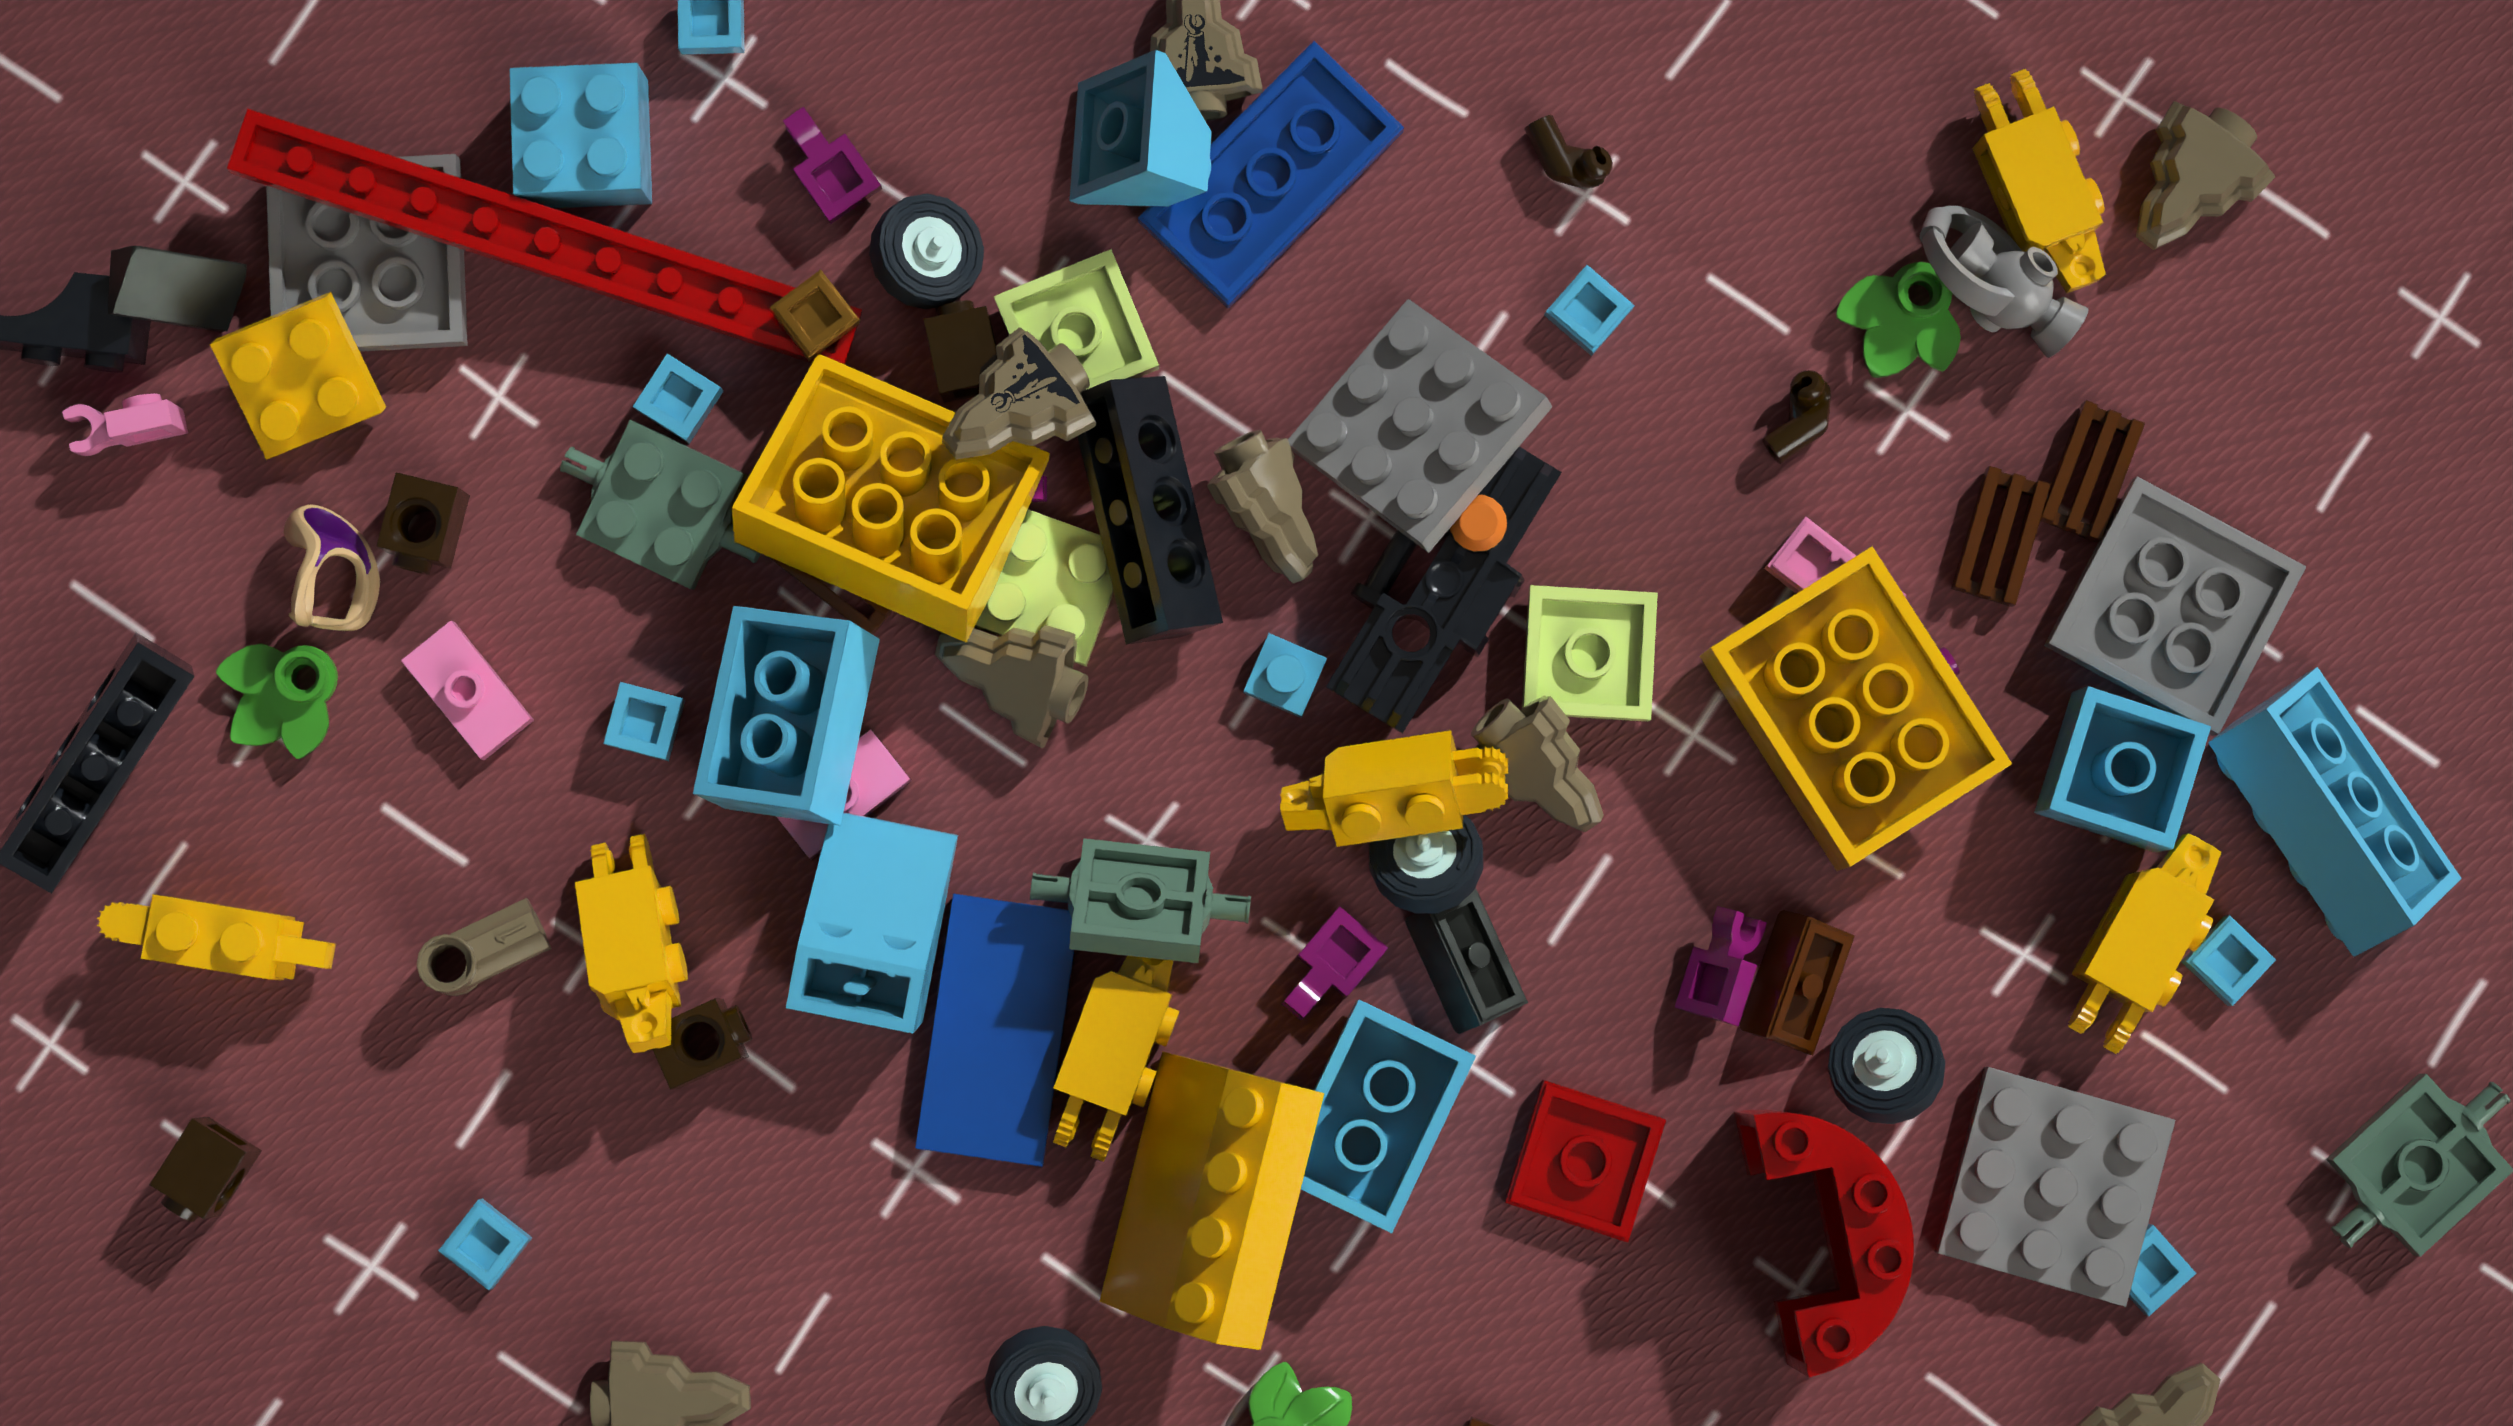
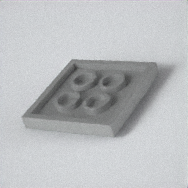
[266,154,468,352]
[1288,299,1552,553]
[2044,476,2306,736]
[1935,1067,2176,1307]

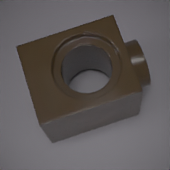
[924,300,997,403]
[376,472,470,575]
[652,998,752,1090]
[149,1117,262,1222]

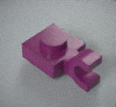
[783,106,882,224]
[1281,906,1388,1021]
[1675,906,1767,1026]

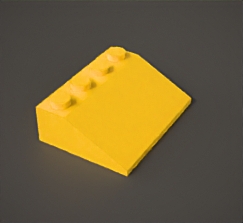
[732,354,1050,643]
[1699,546,2012,871]
[1099,1051,1324,1350]

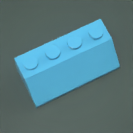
[2208,667,2462,957]

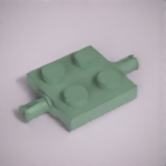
[560,420,761,590]
[1030,838,1251,963]
[2326,1074,2513,1257]

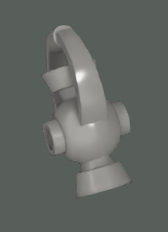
[1920,206,2088,358]

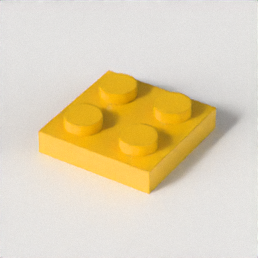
[210,292,386,460]

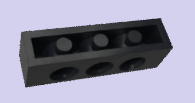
[1077,376,1223,645]
[0,632,195,894]

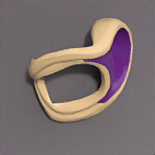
[283,505,380,631]

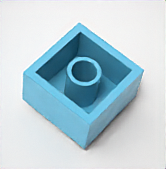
[510,63,652,208]
[2034,686,2211,853]

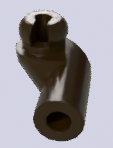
[1524,115,1613,189]
[1762,370,1831,464]

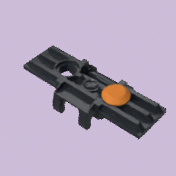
[1326,447,1562,734]

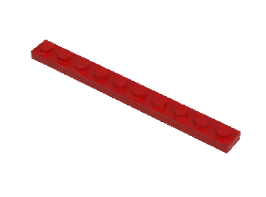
[227,108,862,365]

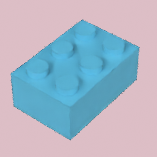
[693,606,880,826]
[1301,999,1476,1233]

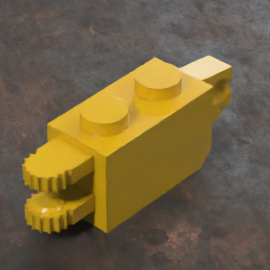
[1972,69,2106,293]
[1280,730,1508,847]
[2068,833,2221,1054]
[575,834,688,1053]
[97,894,336,980]
[1053,956,1180,1162]

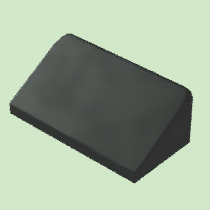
[108,246,247,332]
[1405,887,1528,1034]

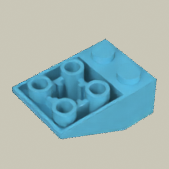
[786,812,958,1034]

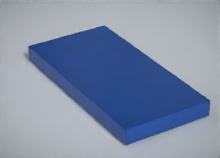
[1138,41,1404,309]
[915,894,1075,1167]

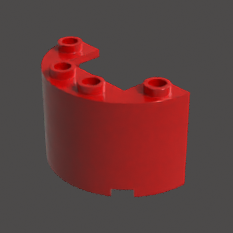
[1734,1109,1914,1377]

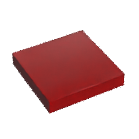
[1504,1080,1666,1242]

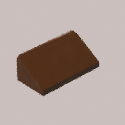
[1740,910,1855,1056]

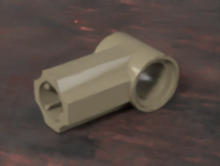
[417,898,552,996]

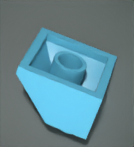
[1069,50,1211,206]

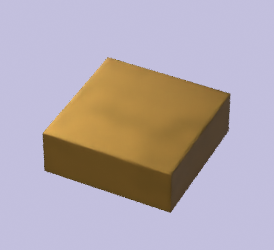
[770,269,860,361]

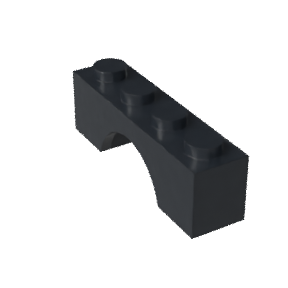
[0,272,151,373]

